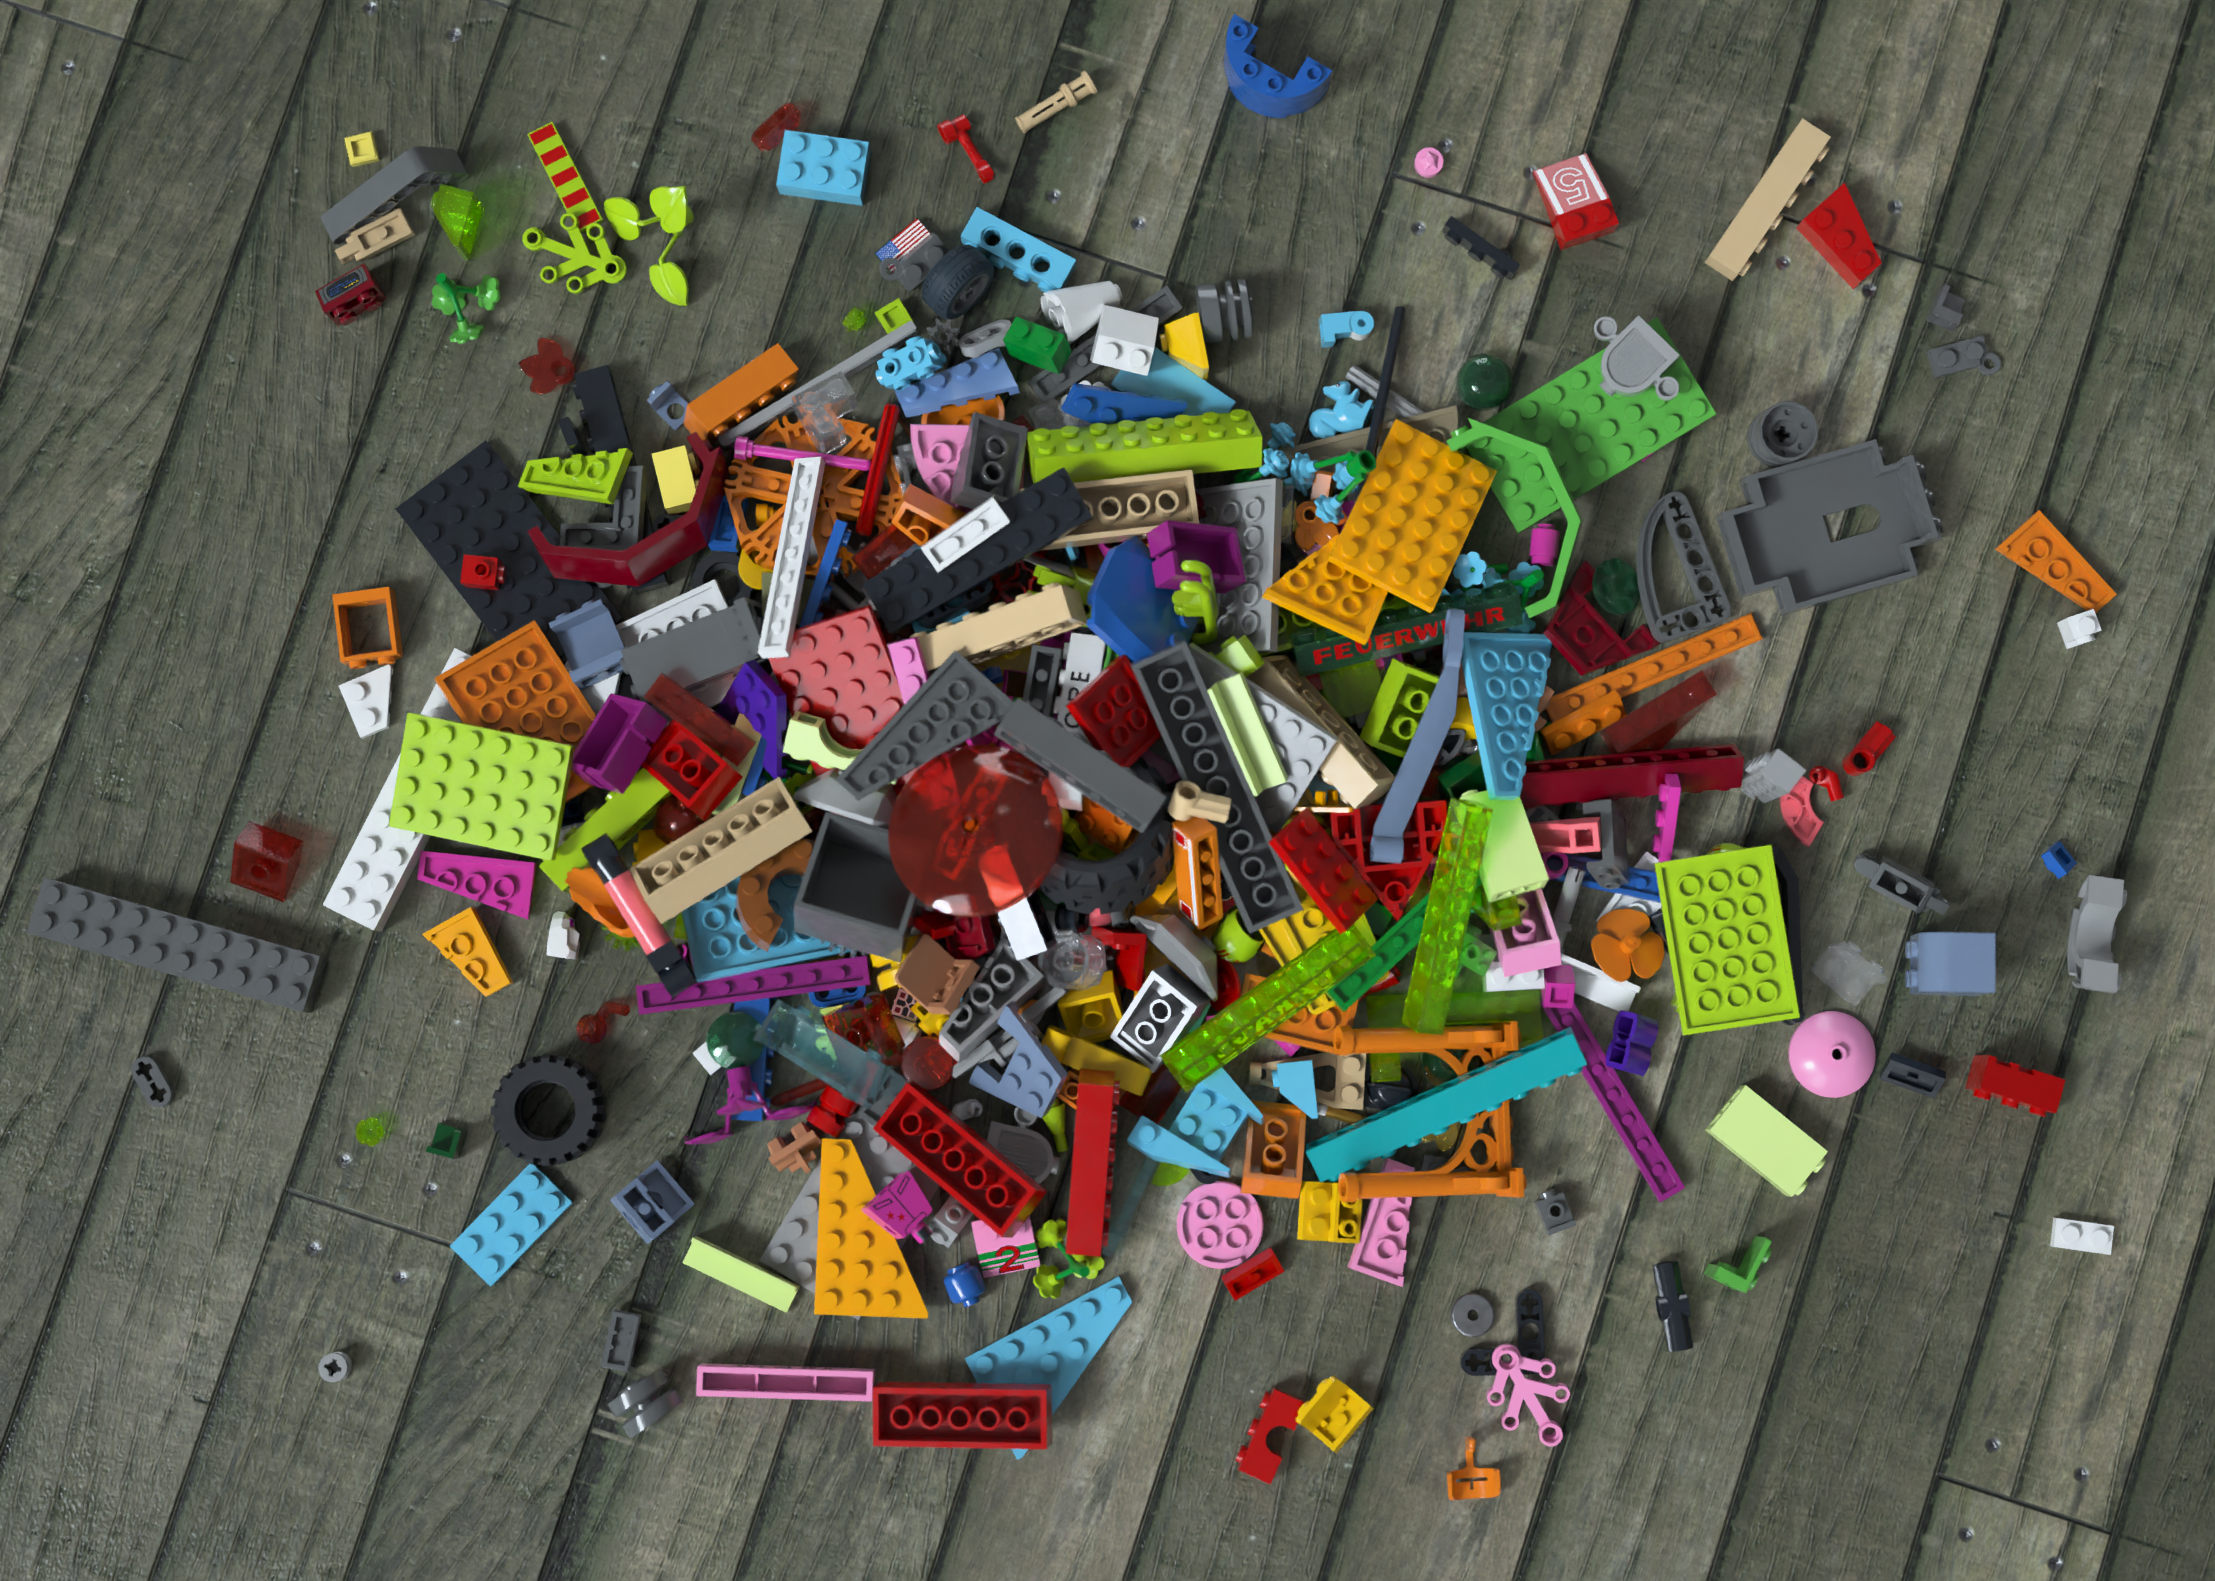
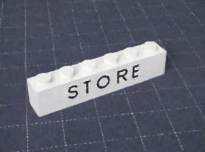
[1041,633,1106,811]

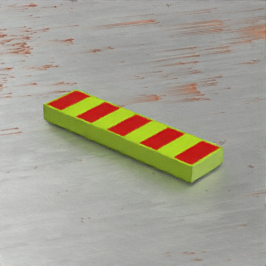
[527,122,604,233]

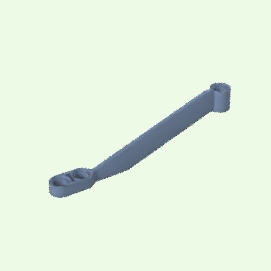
[1370,609,1465,864]

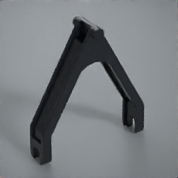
[1648,843,1805,1026]

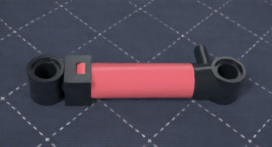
[581,833,698,998]

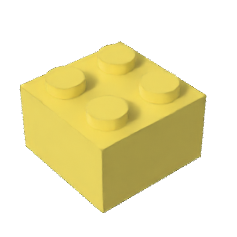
[652,445,702,515]

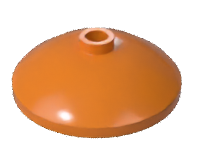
[921,394,1006,425]

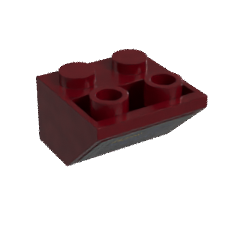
[315,263,387,326]

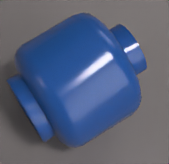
[943,1262,986,1308]

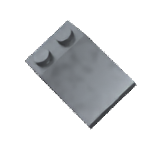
[950,412,1028,509]
[1110,964,1211,1073]

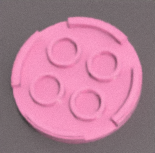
[1177,1181,1263,1269]

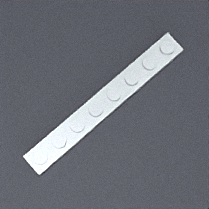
[758,457,825,658]

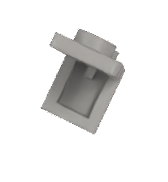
[928,1195,973,1248]

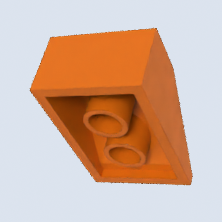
[1241,1100,1306,1199]

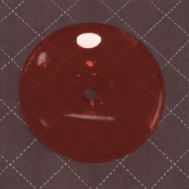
[888,744,1063,917]

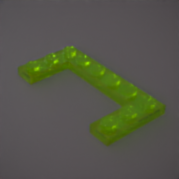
[1366,990,1543,1082]

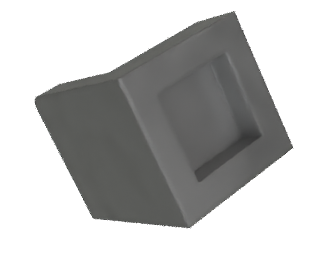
[1926,284,1965,331]

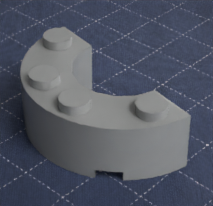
[2067,875,2127,993]

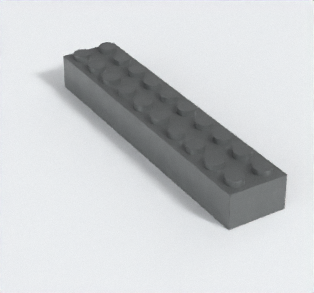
[1130,640,1303,933]
[27,878,328,1013]

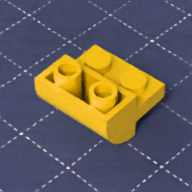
[1297,1181,1362,1243]

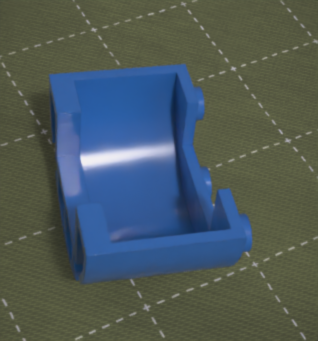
[1224,14,1332,118]

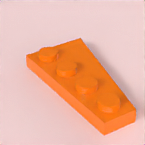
[1995,510,2117,613]

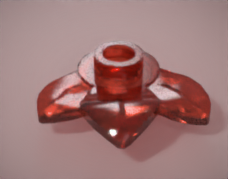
[519,338,575,394]

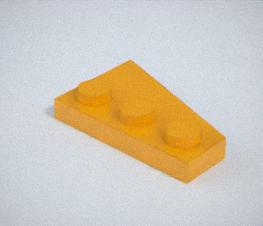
[422,907,514,997]

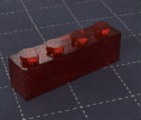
[1599,670,1717,754]

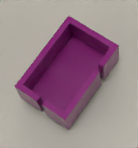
[1147,520,1246,594]
[571,693,668,794]

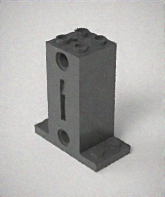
[620,597,769,706]

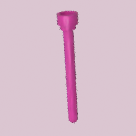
[734,436,871,471]

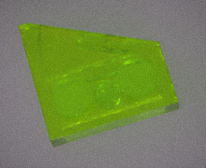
[1464,884,1523,931]

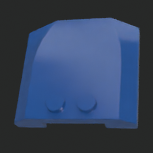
[1087,536,1200,663]

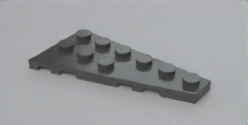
[835,650,1014,801]

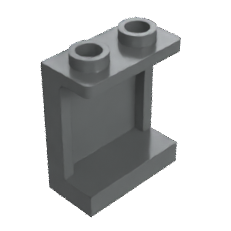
[1583,799,1629,889]

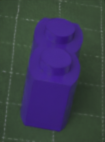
[1606,1010,1658,1076]

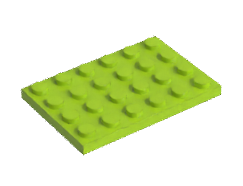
[388,712,575,861]
[1654,845,1800,1035]

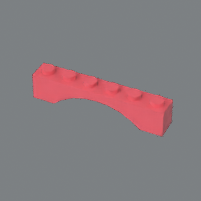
[1430,817,1602,864]

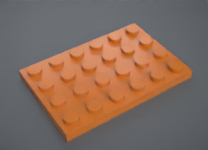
[435,620,596,803]

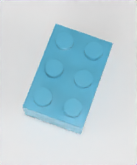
[776,130,871,206]

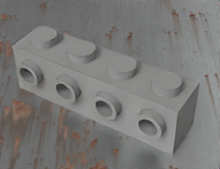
[1741,748,1806,803]

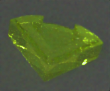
[1151,1162,1189,1186]

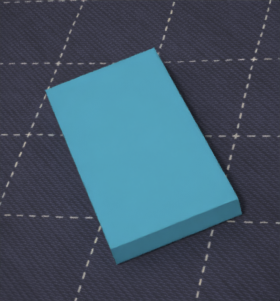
[1111,347,1236,416]

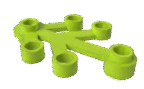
[523,213,627,294]

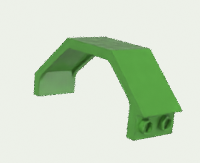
[1447,418,1583,618]

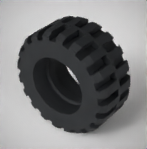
[491,1055,607,1166]

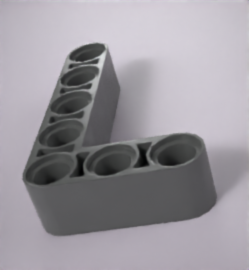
[320,146,468,245]

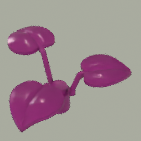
[684,1066,817,1145]

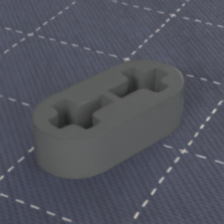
[131,1057,175,1107]

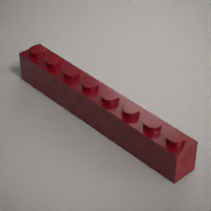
[1520,744,1744,808]

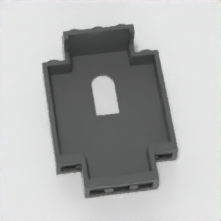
[1716,439,1943,616]

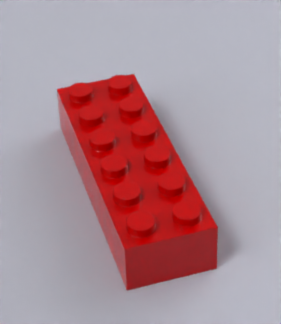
[1066,1069,1120,1257]
[873,1083,1047,1238]
[873,1381,1052,1450]

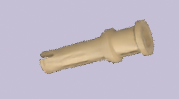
[1015,70,1097,133]

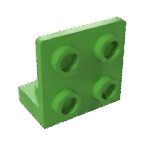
[1703,1236,1772,1293]

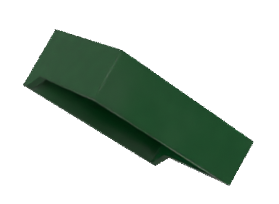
[1438,750,1487,827]

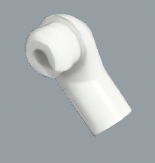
[951,1099,983,1121]

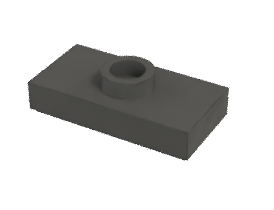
[856,1067,913,1126]
[601,1309,643,1373]

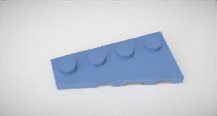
[895,347,1020,418]

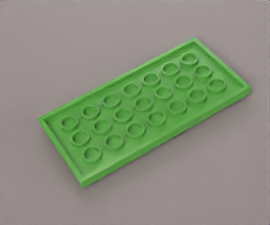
[1466,317,1716,534]

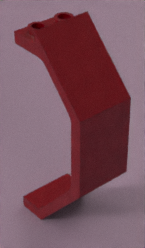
[527,432,730,587]

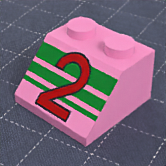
[971,1216,1040,1278]

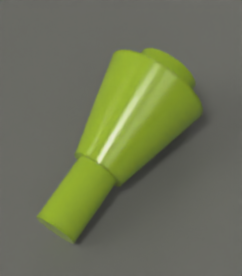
[1042,1097,1069,1152]

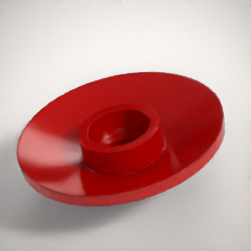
[1209,956,1241,1013]

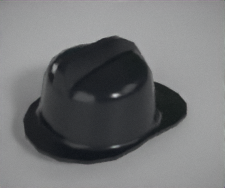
[1363,1062,1419,1110]

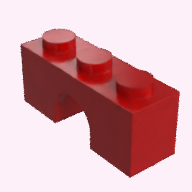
[1235,1387,1305,1485]

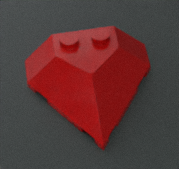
[1330,800,1448,921]

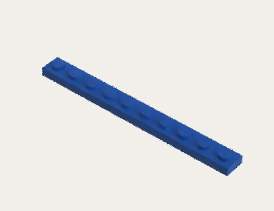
[741,519,852,796]

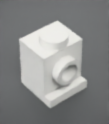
[2057,609,2101,649]

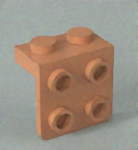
[894,934,980,1014]

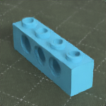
[961,207,1076,292]

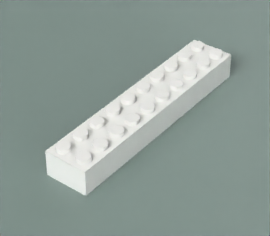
[323,648,472,932]

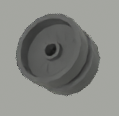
[607,1368,684,1439]

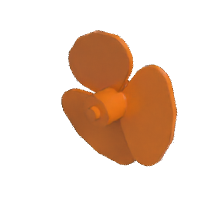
[1591,908,1665,982]

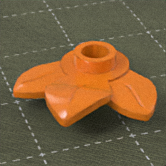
[1294,501,1347,552]

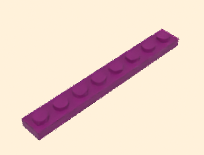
[636,956,871,1015]
[1539,1001,1685,1203]

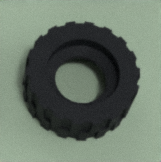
[692,551,755,607]

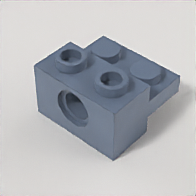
[610,1160,694,1244]

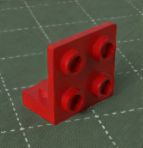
[1091,926,1148,991]

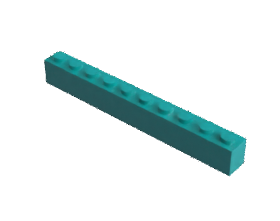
[1306,1027,1587,1182]

